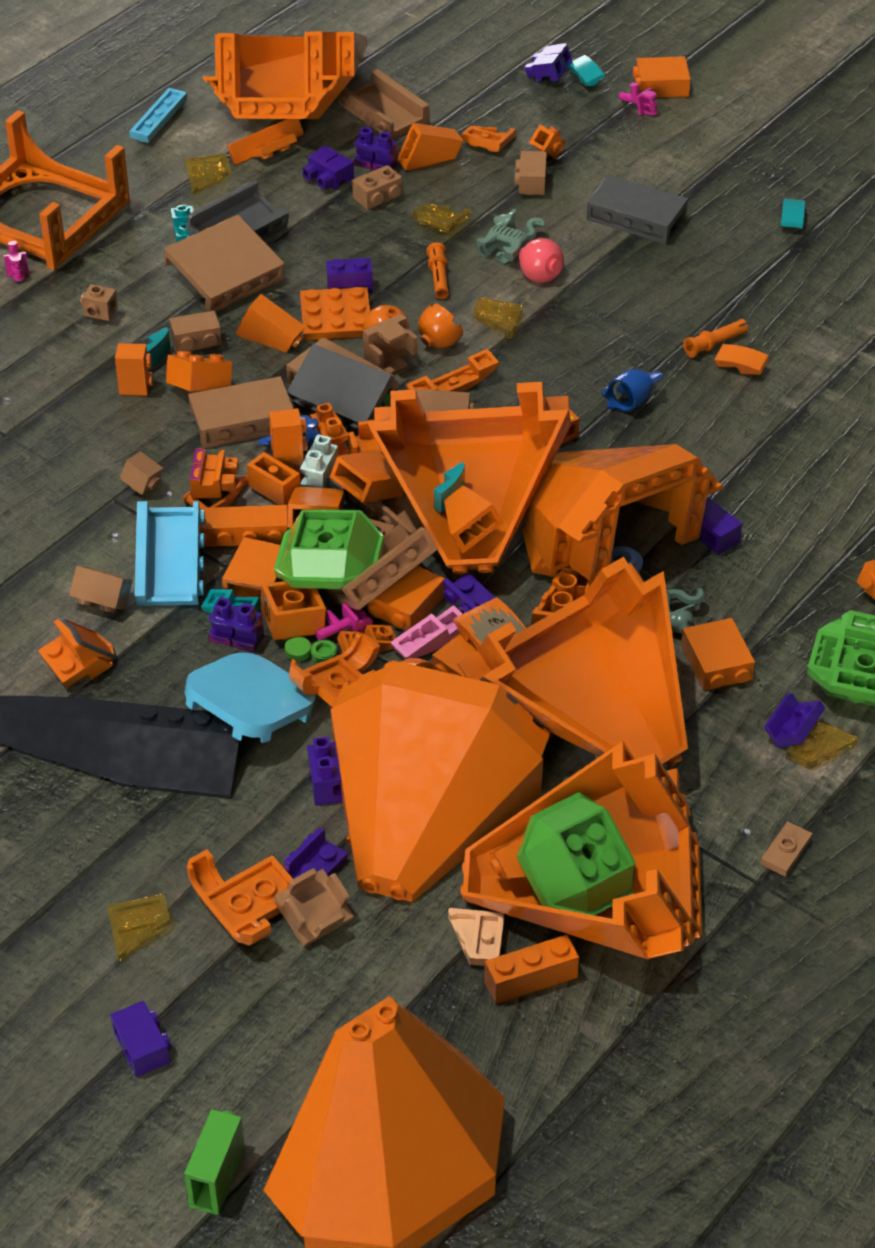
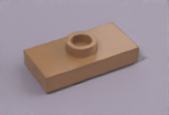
[760,821,813,877]

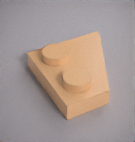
[448,908,505,966]

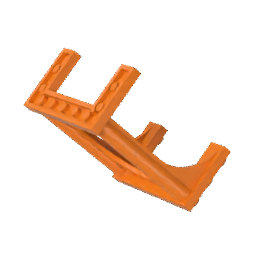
[0,110,130,271]

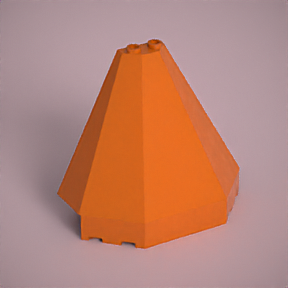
[202,32,367,119]
[366,382,572,575]
[523,444,724,580]
[457,557,688,768]
[331,660,550,902]
[461,741,702,959]
[263,996,505,1248]

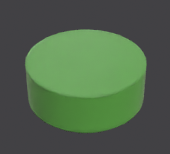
[285,637,311,662]
[311,640,337,664]

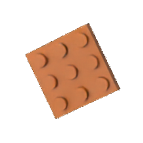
[300,287,370,341]

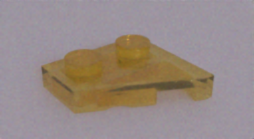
[184,153,231,194]
[412,203,471,233]
[473,297,523,339]
[785,720,858,770]
[107,893,170,960]

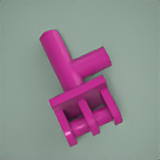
[619,83,658,116]
[3,241,29,281]
[315,603,373,641]

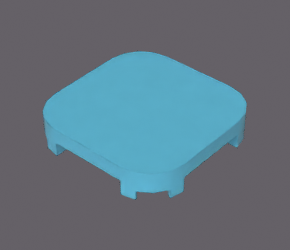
[184,653,316,743]

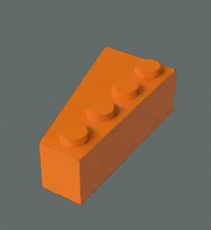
[531,566,594,625]

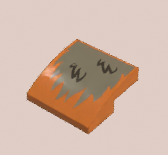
[453,597,526,650]

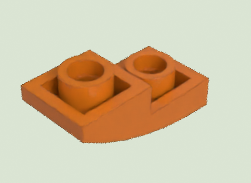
[714,344,769,375]
[337,625,396,653]

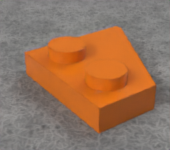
[461,126,516,152]

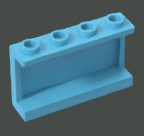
[135,501,205,606]

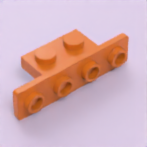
[227,119,304,164]

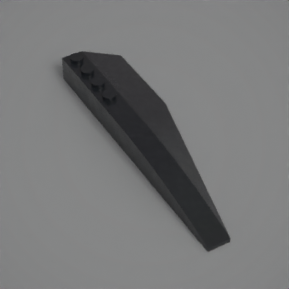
[0,695,247,799]

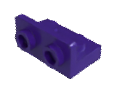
[442,573,495,614]
[764,693,826,748]
[284,827,348,879]

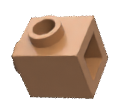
[119,452,163,495]

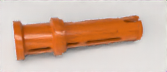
[426,242,449,299]
[683,319,748,358]

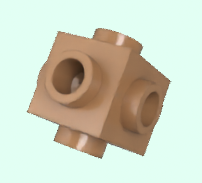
[80,284,118,321]

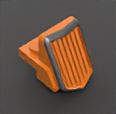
[38,618,115,688]

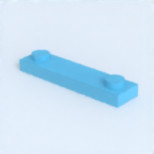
[129,88,187,143]

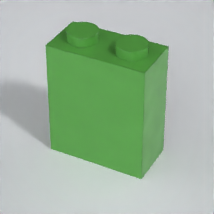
[184,1109,245,1215]

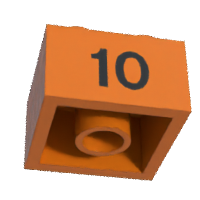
[261,581,326,640]

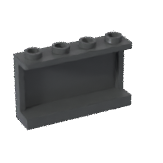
[586,175,688,244]
[186,180,289,240]
[287,344,399,432]

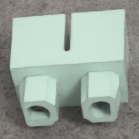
[300,435,338,488]

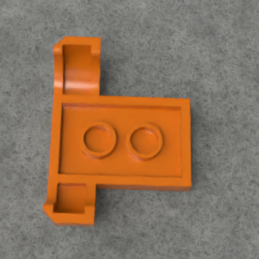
[289,633,381,707]
[187,849,293,946]

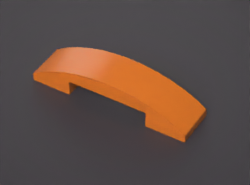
[406,349,499,392]

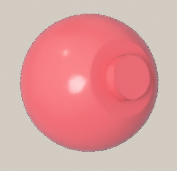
[519,238,564,283]

